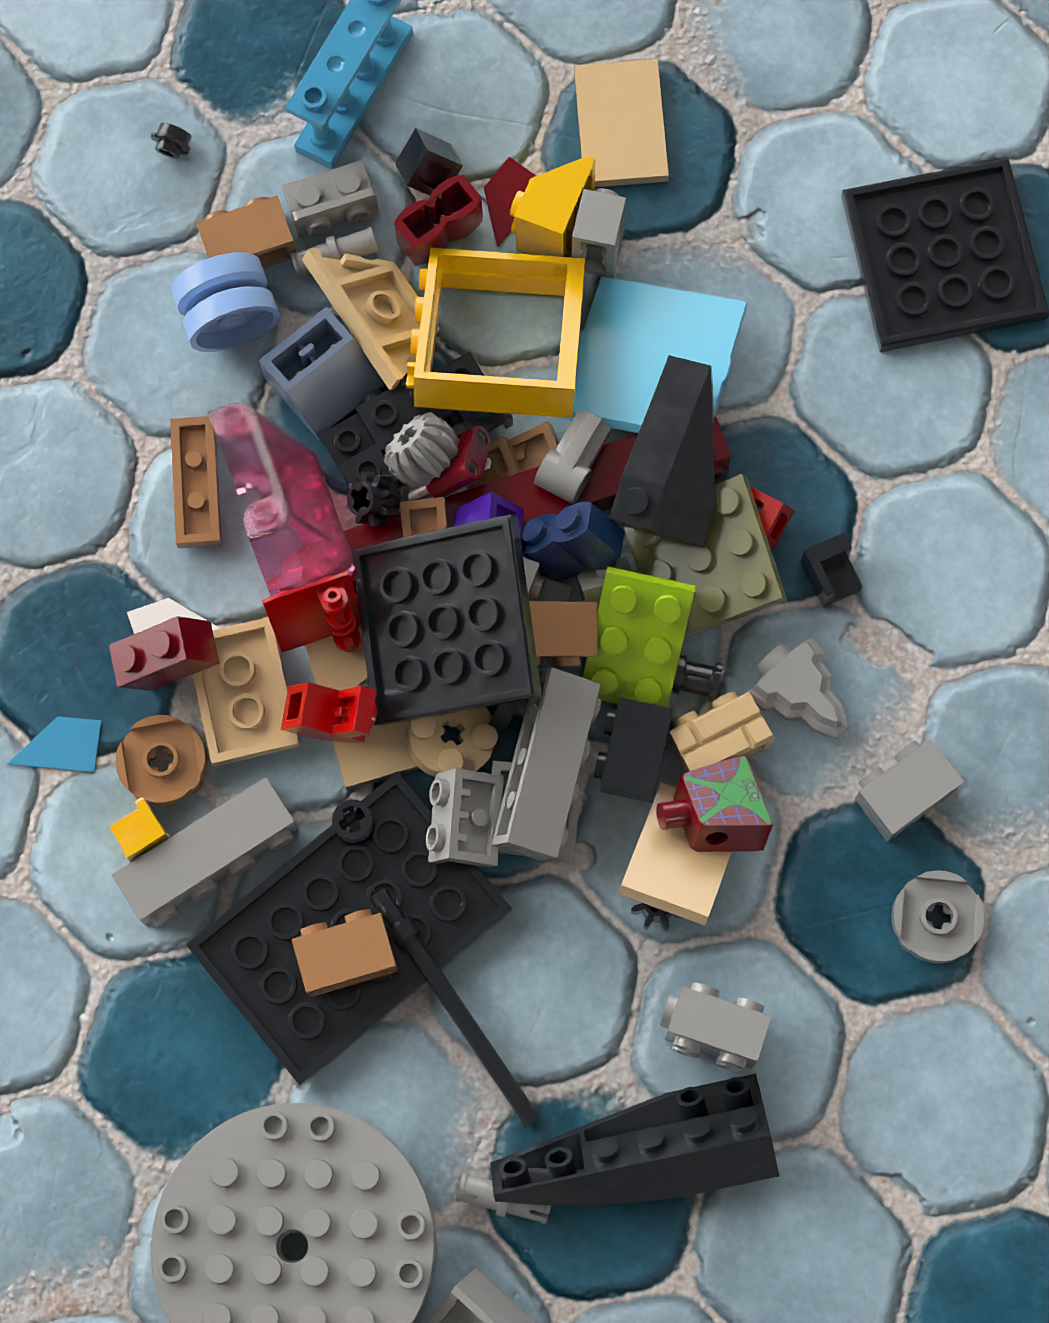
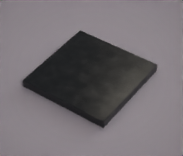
[841,157,1049,352]
[351,514,542,726]

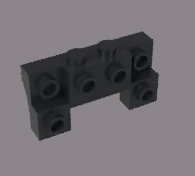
[319,351,513,489]

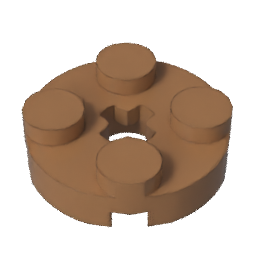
[116,715,207,806]

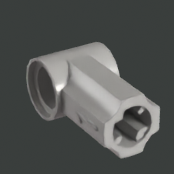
[534,410,611,505]

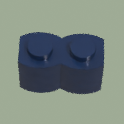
[521,502,625,581]

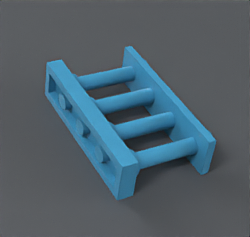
[285,0,413,170]

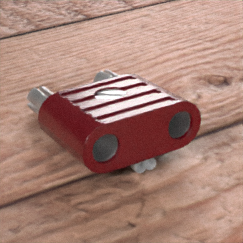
[408,425,491,501]

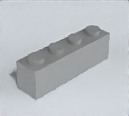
[491,667,601,861]
[112,777,299,926]

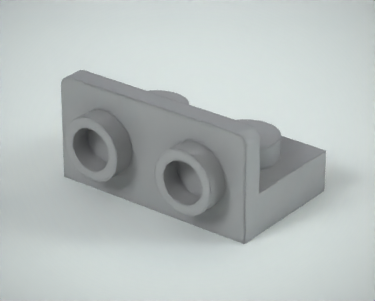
[282,160,379,237]
[426,768,504,868]

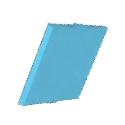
[556,276,748,433]

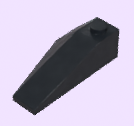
[610,355,717,548]

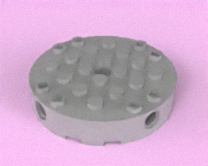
[151,1103,437,1323]

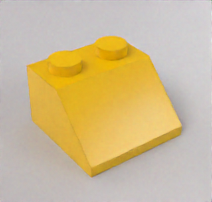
[510,156,595,257]

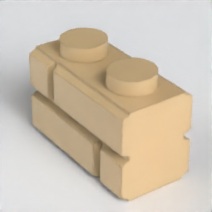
[668,691,774,772]

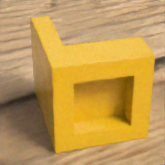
[110,797,170,862]

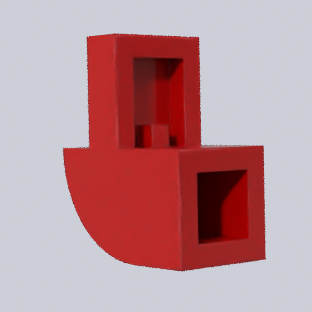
[281,682,377,743]

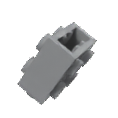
[659,982,772,1073]

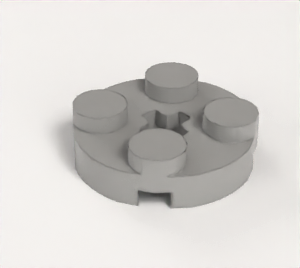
[892,871,985,964]

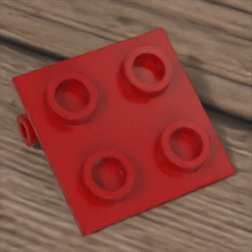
[262,571,361,653]

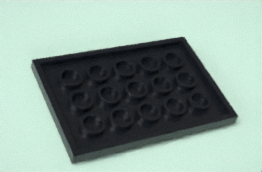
[186,772,513,1087]

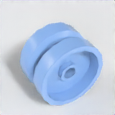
[170,252,280,352]

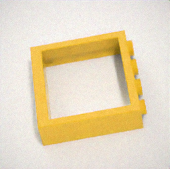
[406,248,585,418]

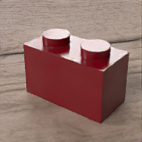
[109,616,220,691]

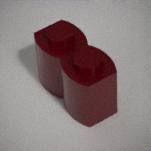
[394,175,483,266]

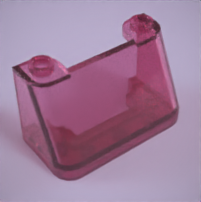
[208,403,354,596]

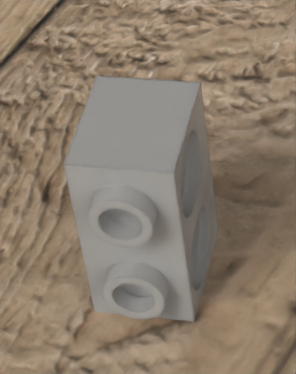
[572,188,626,278]

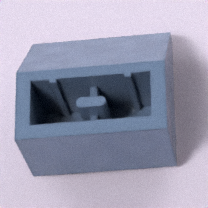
[259,307,385,440]

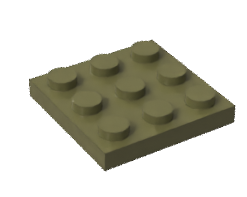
[624,474,787,639]

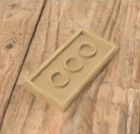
[305,626,420,790]

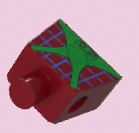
[656,755,773,852]

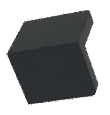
[396,128,463,196]
[801,532,862,608]

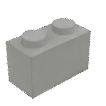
[855,739,965,842]

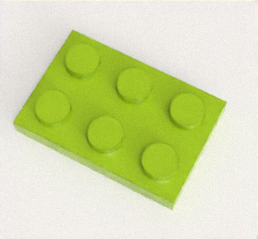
[583,566,696,707]

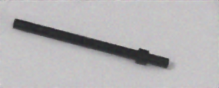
[370,887,540,1127]

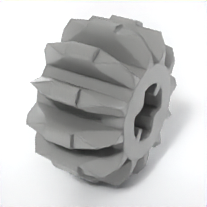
[384,412,460,489]

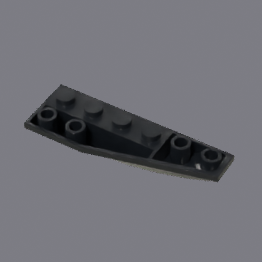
[490,1073,780,1206]

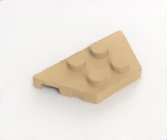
[302,248,440,390]

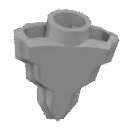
[749,637,849,739]

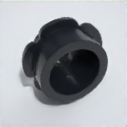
[151,122,192,159]

